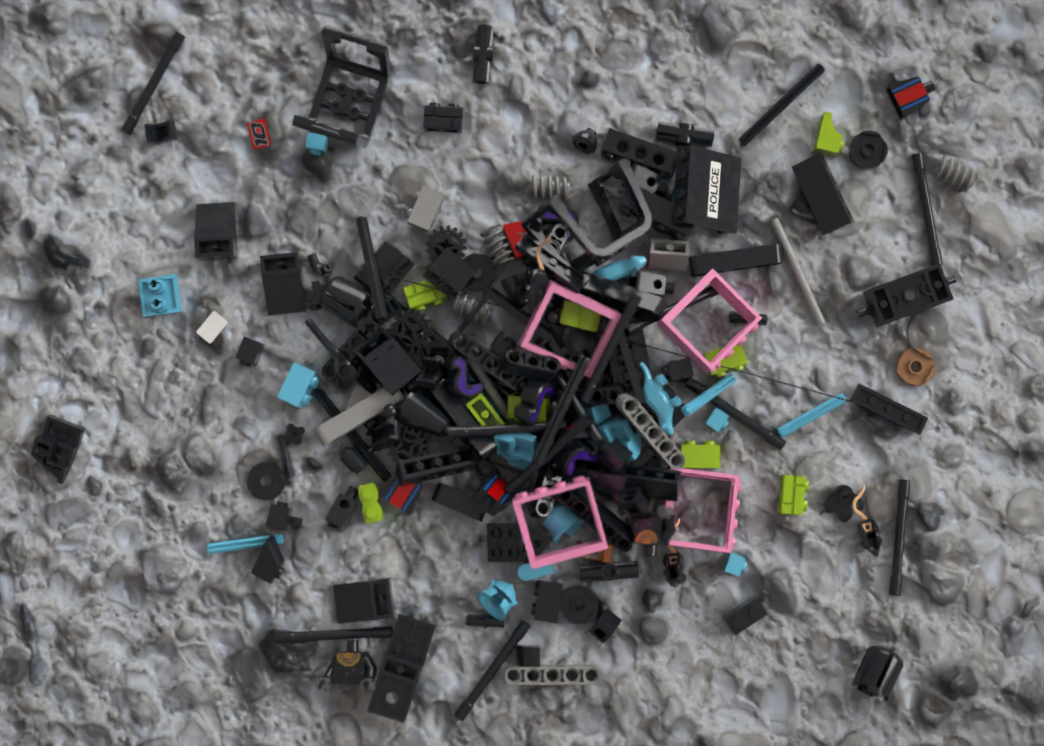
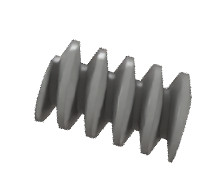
[934,155,979,193]
[531,174,570,201]
[480,223,516,266]
[452,292,494,328]

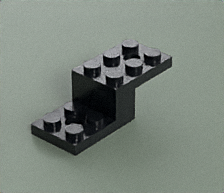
[367,613,436,723]

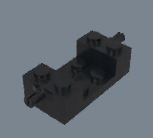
[856,264,956,328]

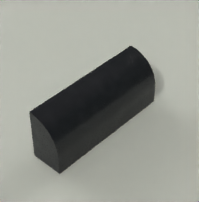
[792,153,855,235]

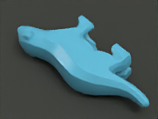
[592,255,647,281]
[640,362,682,436]

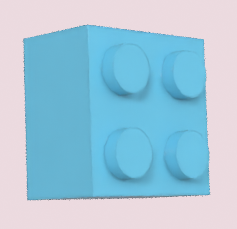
[277,362,321,409]

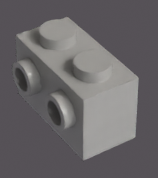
[406,187,445,233]
[649,238,690,271]

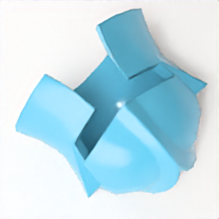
[542,502,584,544]
[476,579,518,621]

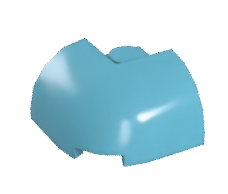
[596,417,641,461]
[494,433,539,470]

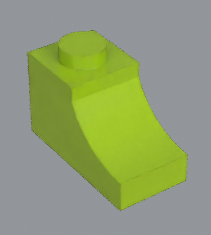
[813,111,844,157]

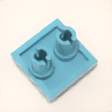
[138,274,182,318]

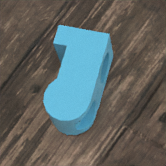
[517,563,554,581]

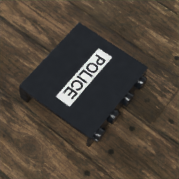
[672,145,742,235]

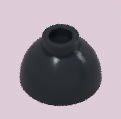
[572,128,598,154]

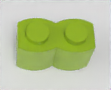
[559,299,601,332]
[358,483,384,524]

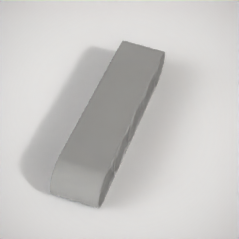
[313,388,405,447]
[616,393,685,470]
[504,665,600,685]

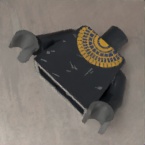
[617,505,676,557]
[316,640,377,692]

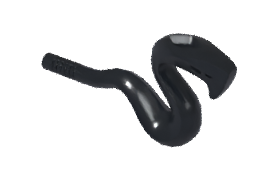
[305,318,376,393]

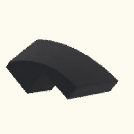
[31,415,85,484]

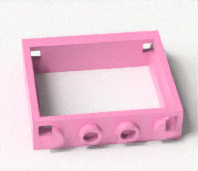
[656,269,762,374]
[519,279,621,378]
[664,467,741,554]
[513,476,608,569]

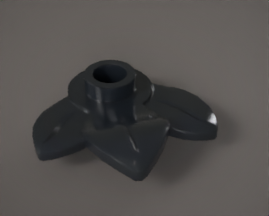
[825,484,864,522]

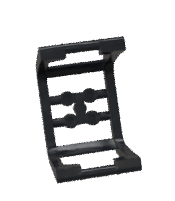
[292,25,390,148]
[521,158,652,272]

